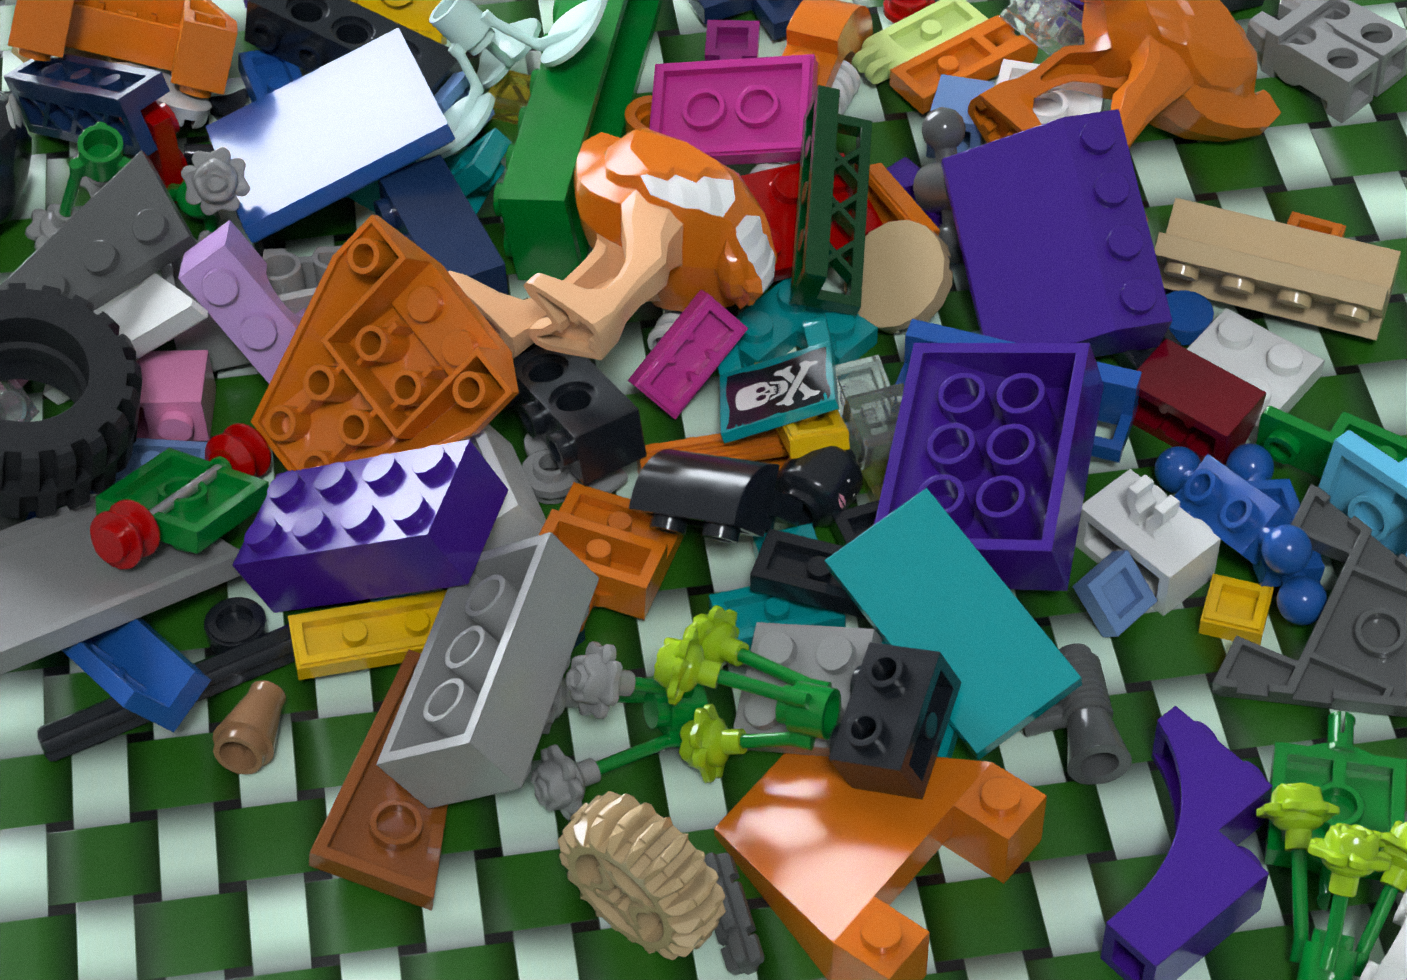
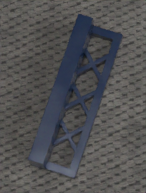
[3,53,170,156]

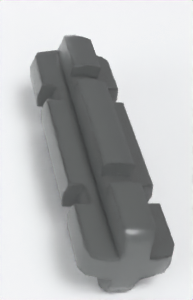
[704,852,765,975]

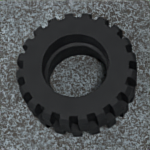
[0,283,142,519]

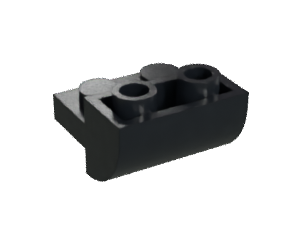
[629,449,804,544]

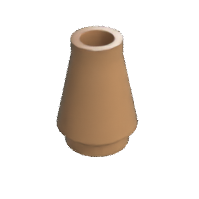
[213,680,286,775]

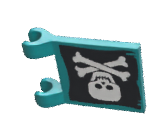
[718,314,839,443]

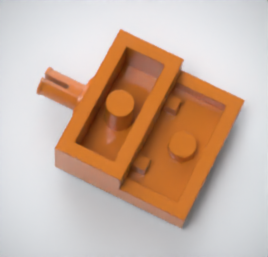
[539,482,684,633]

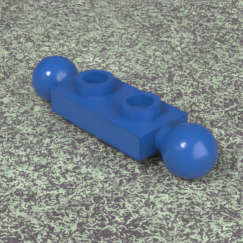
[1226,443,1327,625]
[1154,446,1312,575]

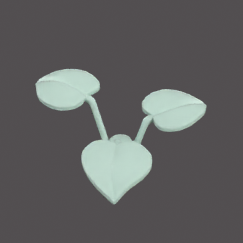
[416,0,609,162]

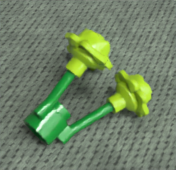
[653,605,841,783]
[1256,782,1407,980]

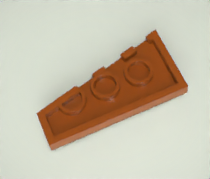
[309,649,448,911]

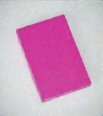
[649,54,818,165]

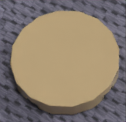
[844,220,953,334]

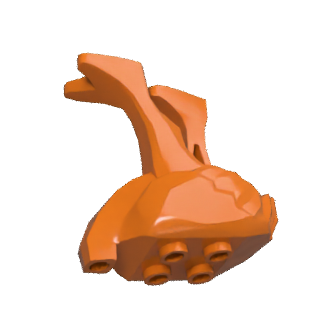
[968,0,1281,222]

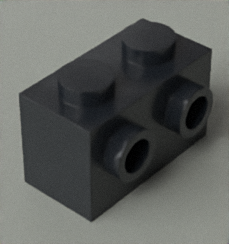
[829,642,962,800]

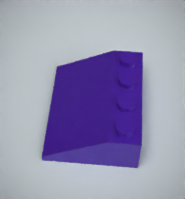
[941,109,1172,357]
[874,343,1104,591]

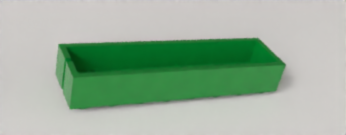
[493,0,663,280]

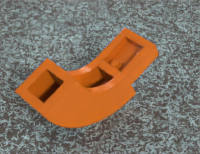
[782,0,873,87]

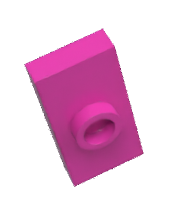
[627,290,748,419]

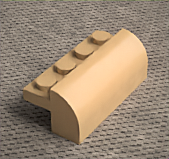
[1154,198,1401,341]

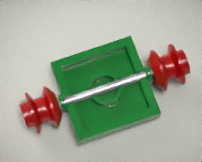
[90,423,271,569]

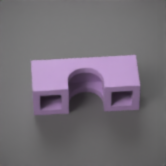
[178,220,306,384]

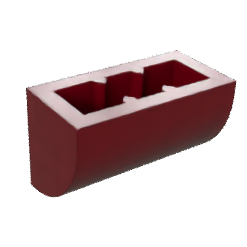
[1133,338,1266,466]

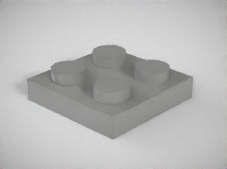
[733,622,882,757]

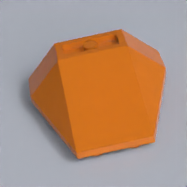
[251,214,519,471]

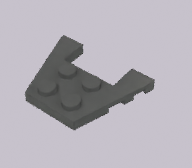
[1212,484,1407,717]

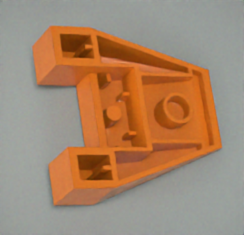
[8,0,238,98]
[714,753,1047,980]

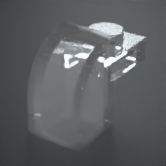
[835,355,904,470]

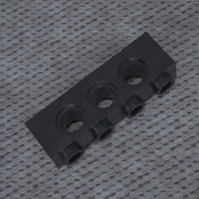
[244,0,462,96]
[504,297,647,485]

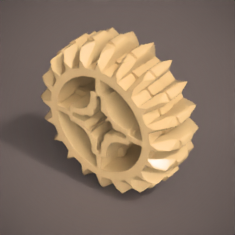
[557,791,726,960]

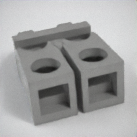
[1247,0,1407,123]

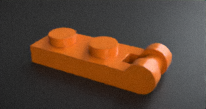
[890,15,1038,115]

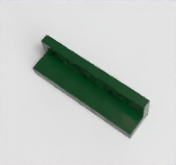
[790,85,872,316]

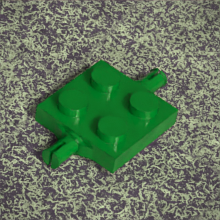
[1264,711,1407,911]

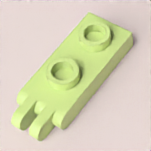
[851,0,988,84]

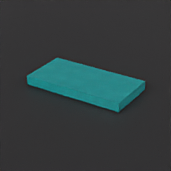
[824,488,1082,760]

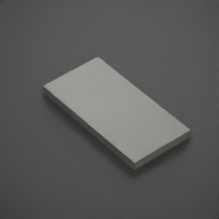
[0,494,241,675]

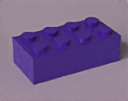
[232,440,508,613]

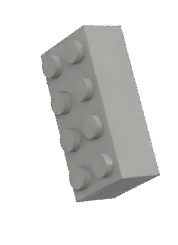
[376,532,599,809]

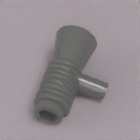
[1024,643,1132,785]

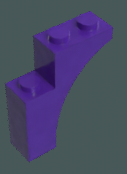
[1100,706,1273,980]

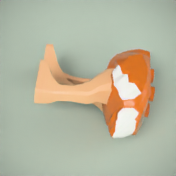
[449,127,777,360]

